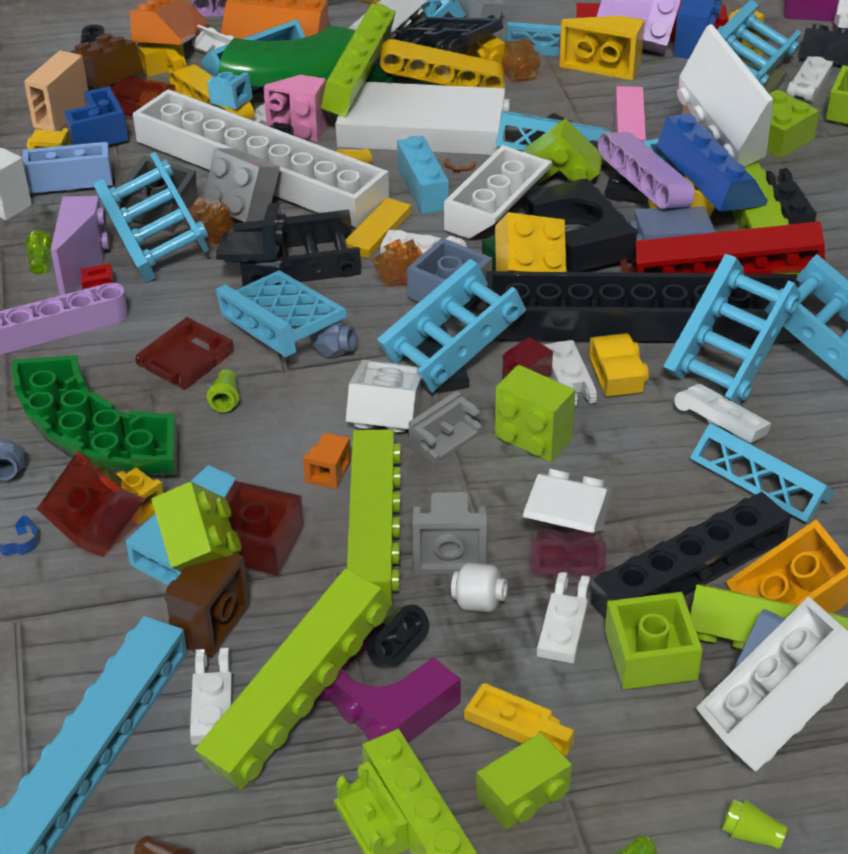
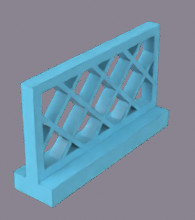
[215,270,347,357]

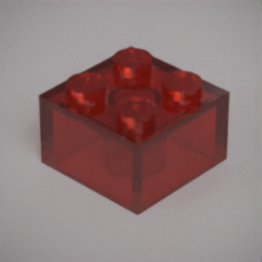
[37,451,145,557]
[225,481,304,575]

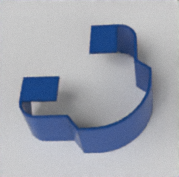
[0,515,39,556]

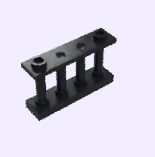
[232,209,361,287]

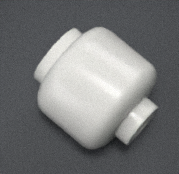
[451,563,508,613]

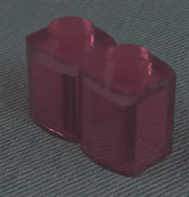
[529,529,606,574]

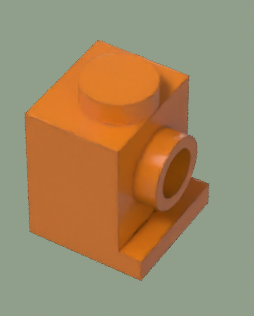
[303,432,351,489]

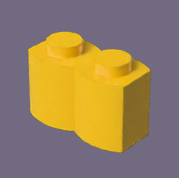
[589,333,649,397]

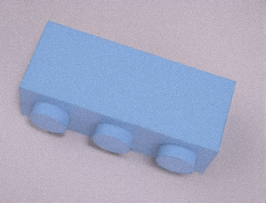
[22,142,113,194]

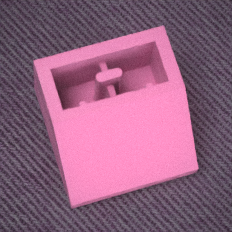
[263,75,328,142]

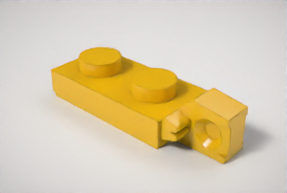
[464,683,575,756]

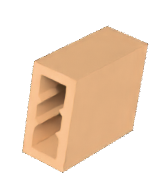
[24,50,88,131]

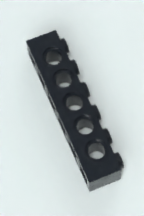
[590,492,791,620]

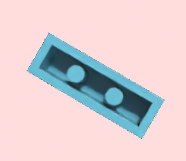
[397,136,449,214]

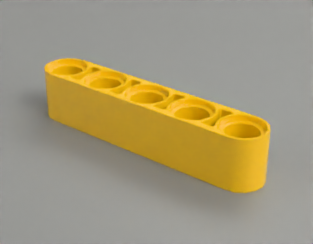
[380,39,505,88]
[169,64,255,121]

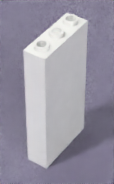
[336,82,510,155]

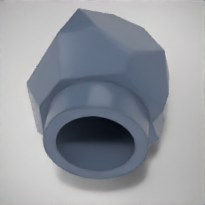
[310,321,357,358]
[0,437,25,481]

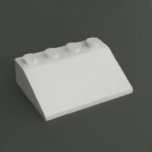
[677,24,773,167]

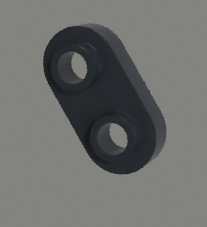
[367,604,429,668]

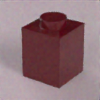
[502,337,553,379]

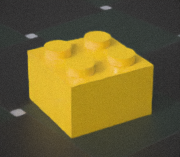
[495,212,566,272]

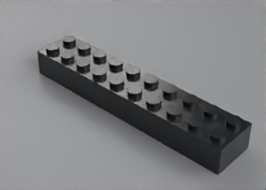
[486,271,804,343]

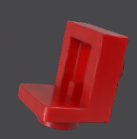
[81,263,115,289]

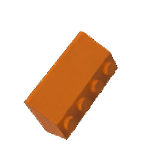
[130,0,209,45]
[221,0,329,39]

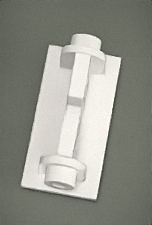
[192,24,234,54]

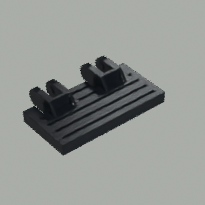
[395,17,503,54]

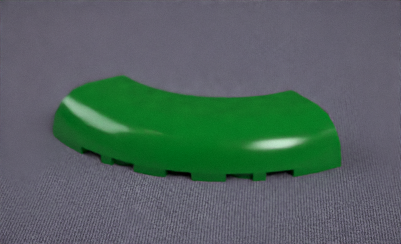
[218,25,356,86]
[12,355,179,476]

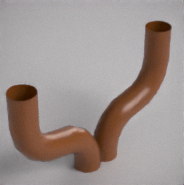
[444,158,476,173]

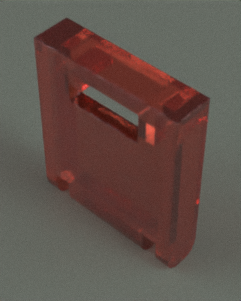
[111,76,176,117]
[135,317,234,390]

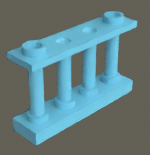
[718,0,802,87]
[93,152,209,283]
[663,254,801,405]
[765,254,848,381]
[377,259,526,393]

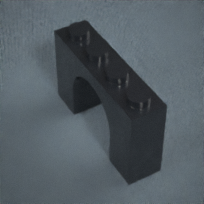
[524,178,639,272]

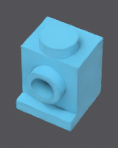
[207,72,253,109]

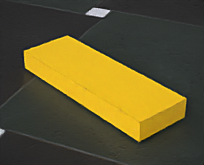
[346,197,412,259]

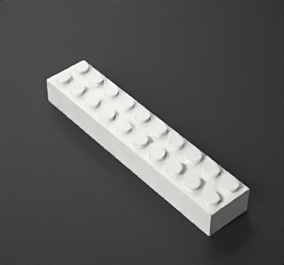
[133,89,389,228]

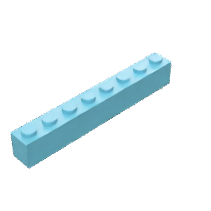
[0,616,188,854]

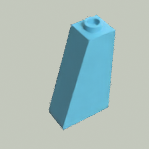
[126,465,239,585]

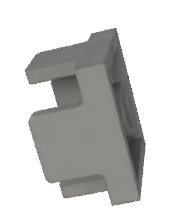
[413,492,487,574]

